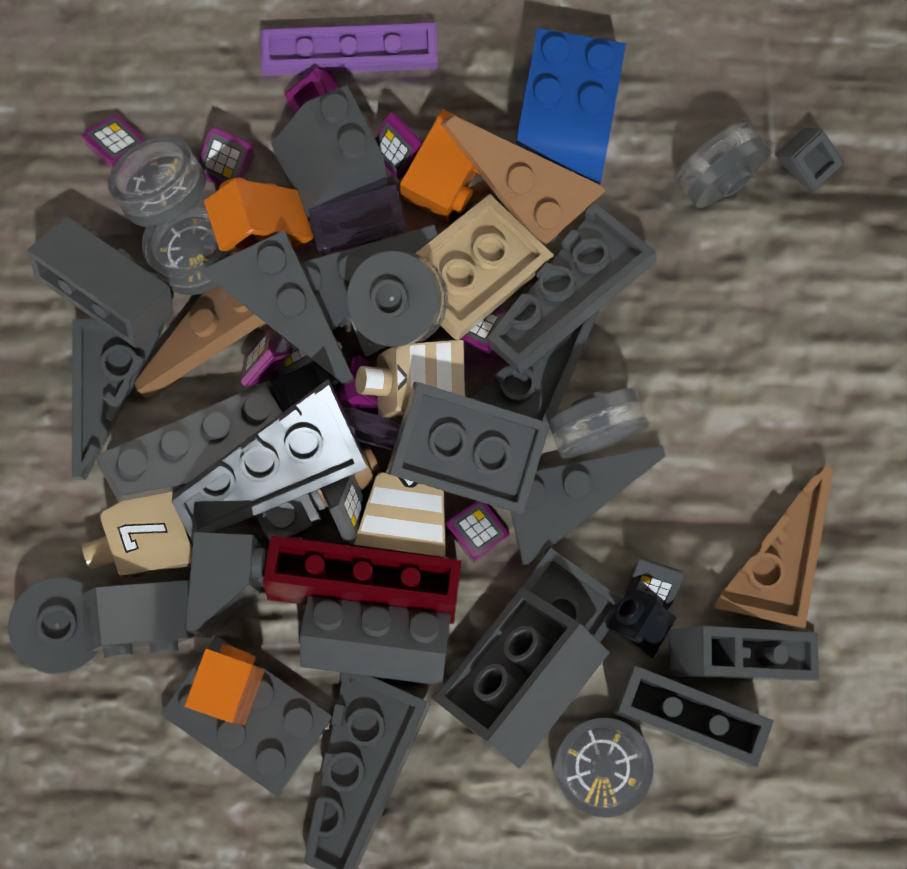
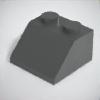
[271,85,388,218]
[186,532,268,638]

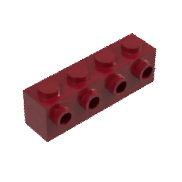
[263,536,462,624]

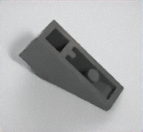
[669,626,819,681]

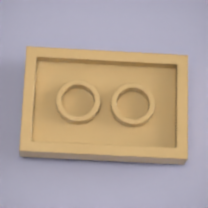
[414,194,554,341]

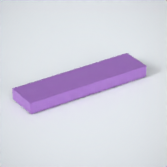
[261,22,438,76]

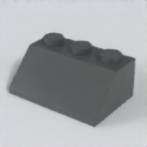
[433,587,610,769]

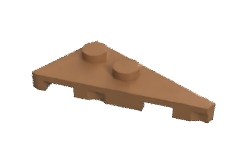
[441,116,605,246]
[134,286,265,399]
[712,466,834,629]

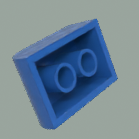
[516,28,626,185]

